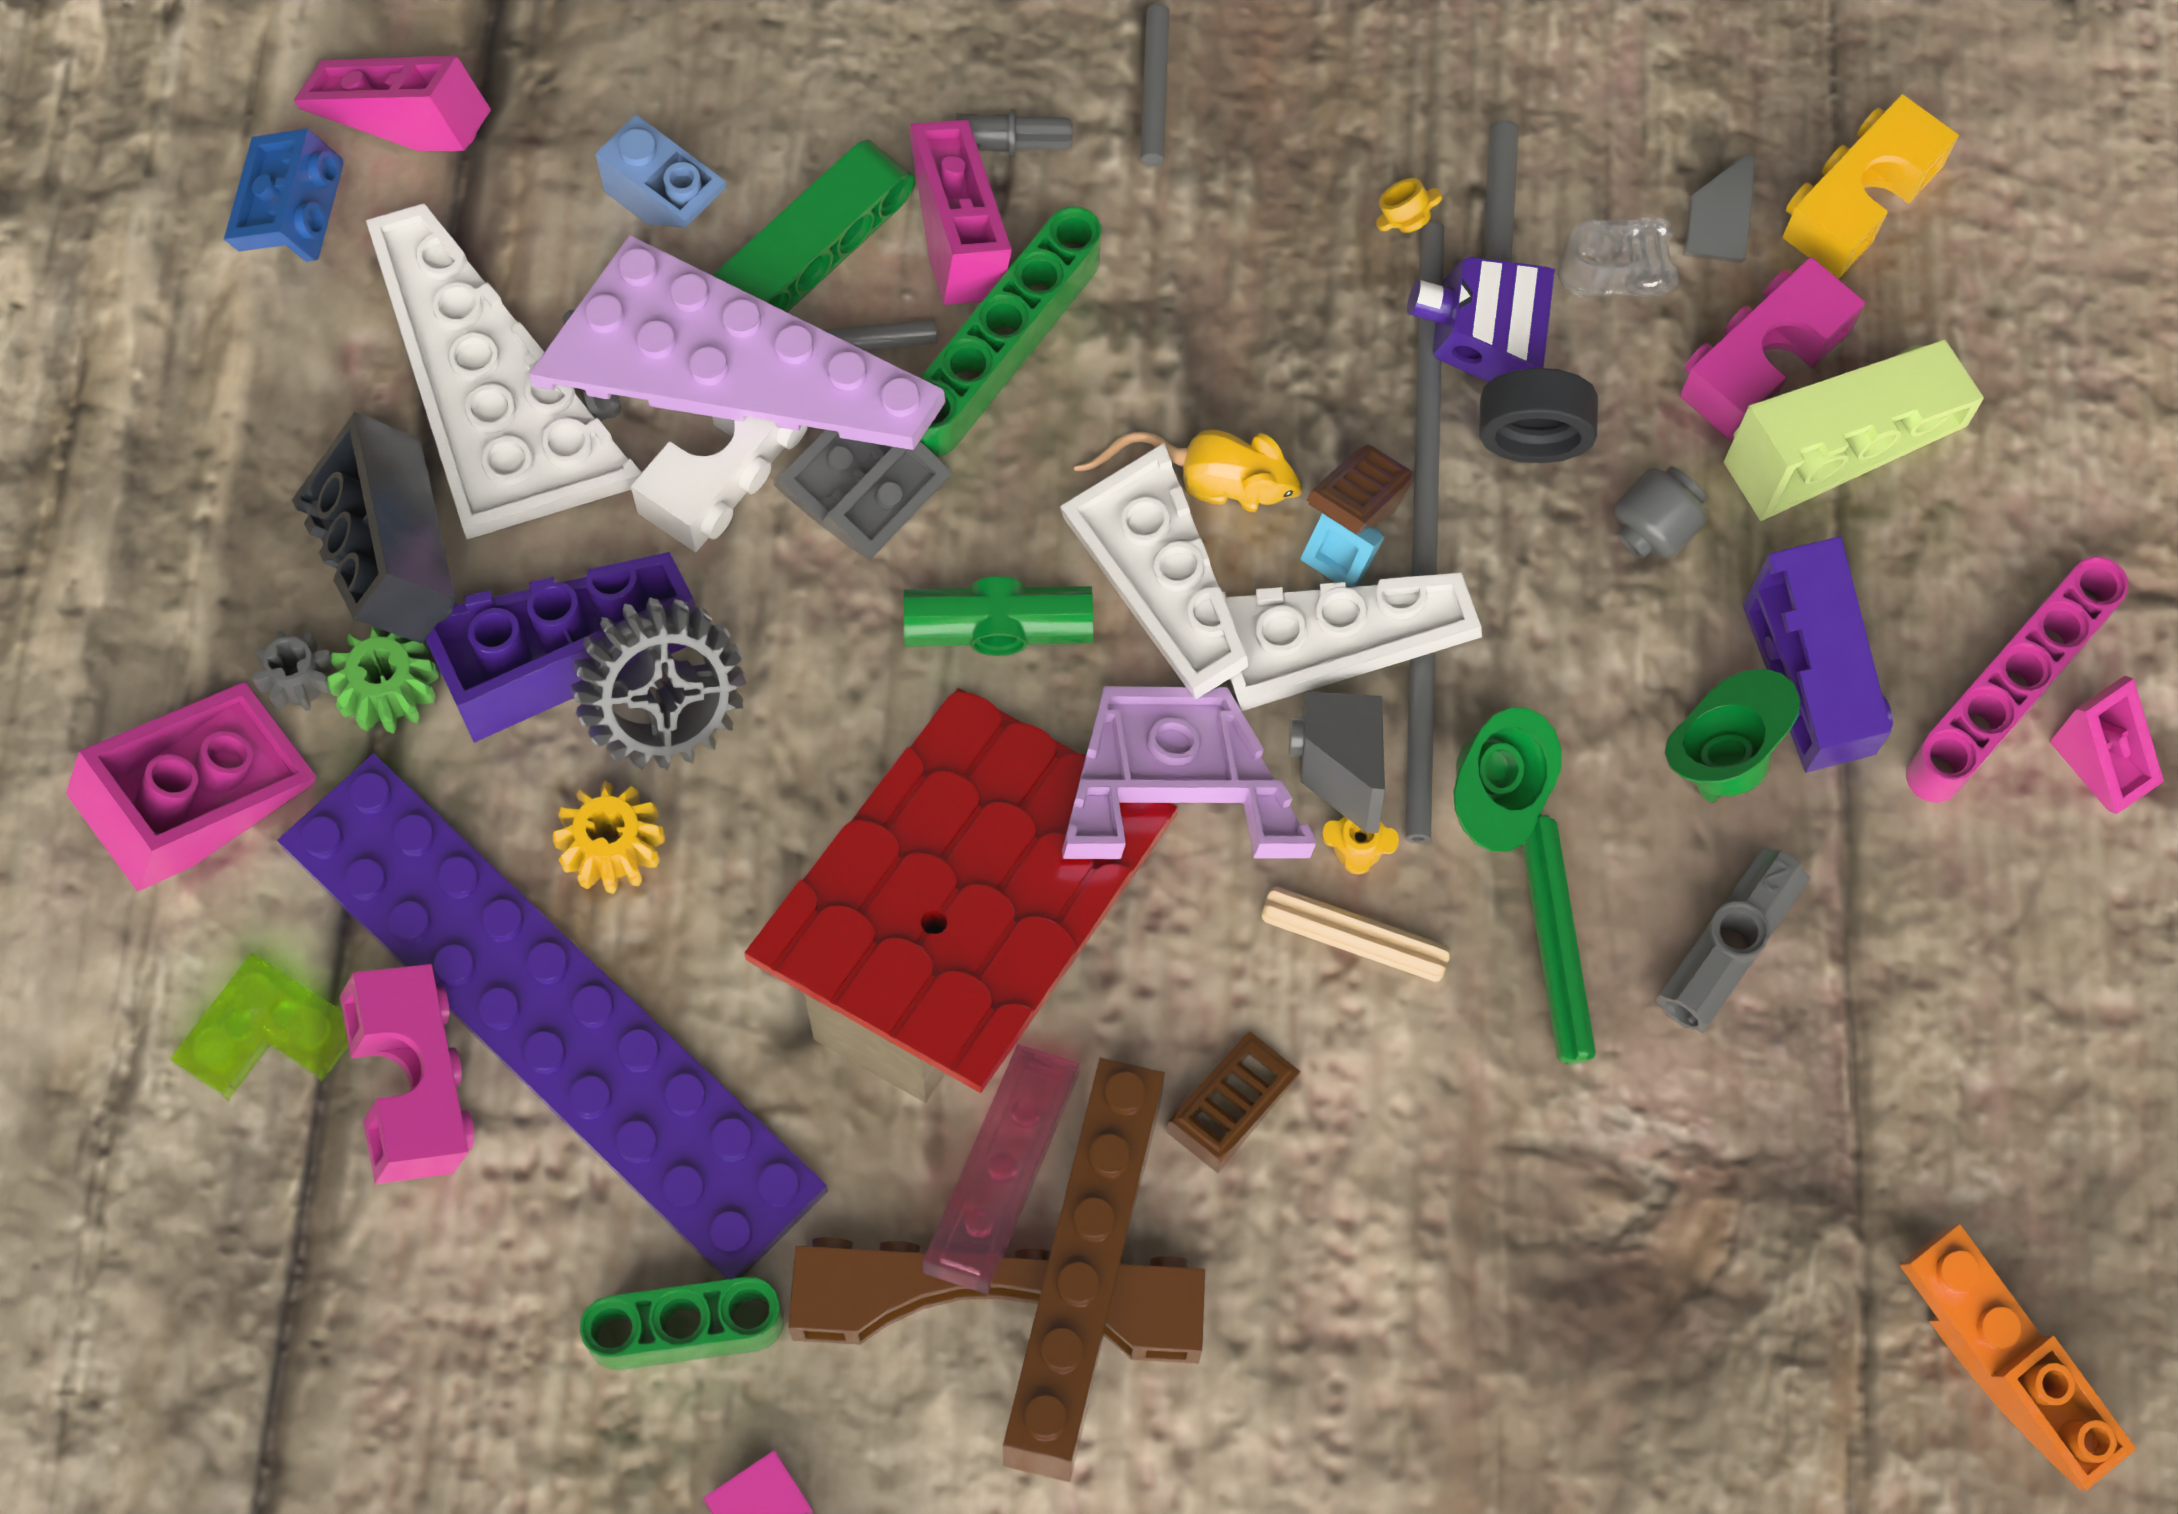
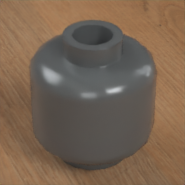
[1614,466,1707,559]

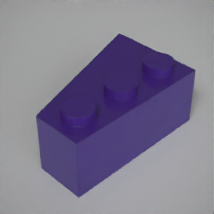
[1742,536,1893,773]

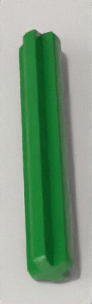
[1522,815,1596,1065]

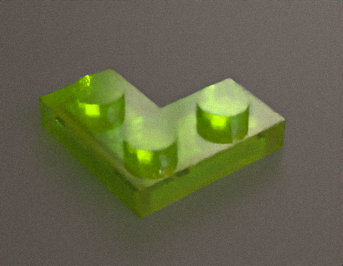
[170,953,349,1101]

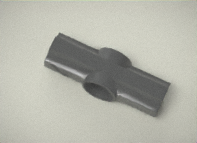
[1656,846,1811,1033]

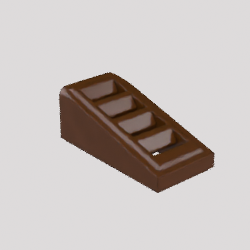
[1306,445,1414,534]
[1167,1031,1301,1173]

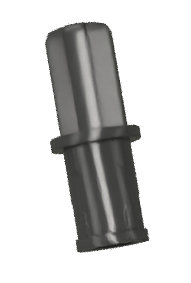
[956,109,1073,157]

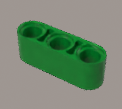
[579,1277,784,1370]

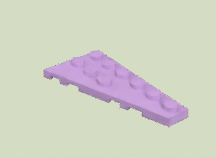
[529,235,945,450]

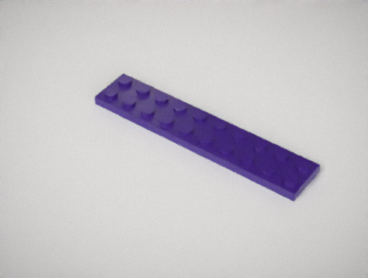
[277,753,828,1280]

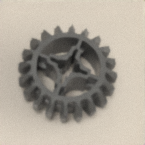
[571,597,747,771]

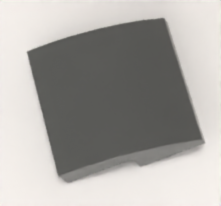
[774,430,953,560]

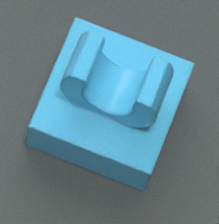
[1300,513,1385,587]

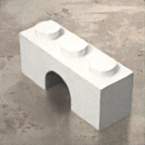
[631,416,808,553]

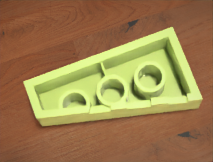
[1724,340,1984,521]

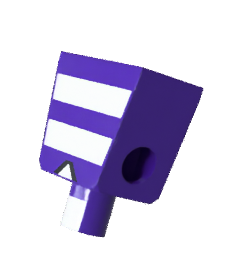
[1407,257,1555,382]

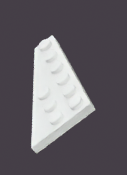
[366,204,642,540]

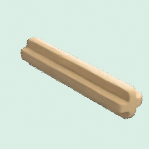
[1262,886,1451,982]

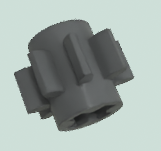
[252,630,333,711]

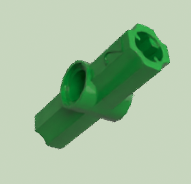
[903,576,1093,656]

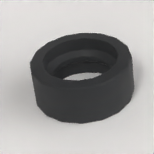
[1479,368,1598,464]

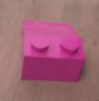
[66,682,317,892]

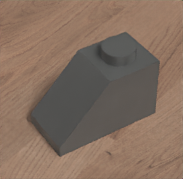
[1289,692,1385,833]

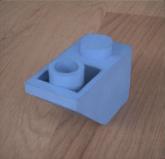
[595,114,727,227]

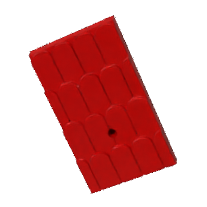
[744,688,1178,1103]

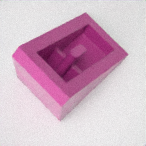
[2050,675,2164,815]

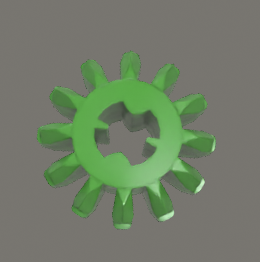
[327,626,439,734]

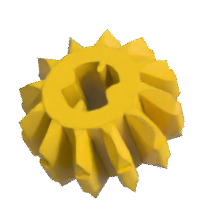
[553,780,665,894]

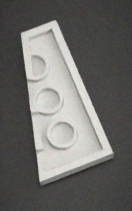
[1060,443,1249,700]
[1222,573,1482,711]

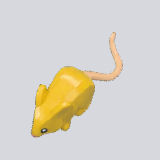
[1073,430,1303,512]

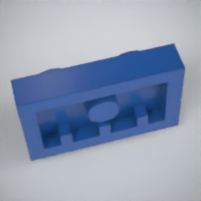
[224,128,344,262]

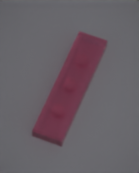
[923,1044,1080,1295]

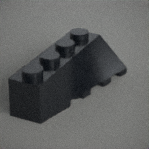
[292,412,456,644]

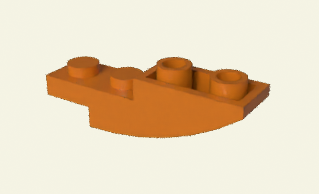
[1899,1224,2136,1491]

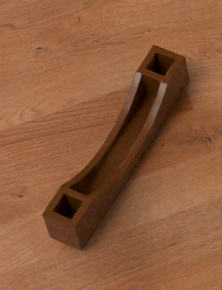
[1003,1057,1165,1482]
[788,1237,1206,1364]

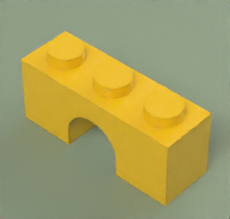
[1782,94,1959,279]

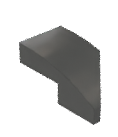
[1683,155,1755,263]

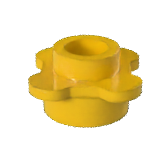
[1376,178,1442,233]
[1322,816,1399,874]

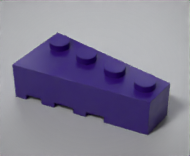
[425,552,697,743]

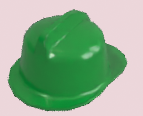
[1664,669,1801,803]
[1453,707,1562,852]

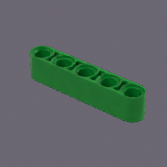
[712,139,916,313]
[920,206,1101,457]

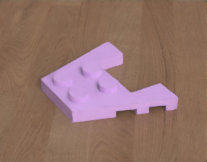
[1062,686,1316,859]

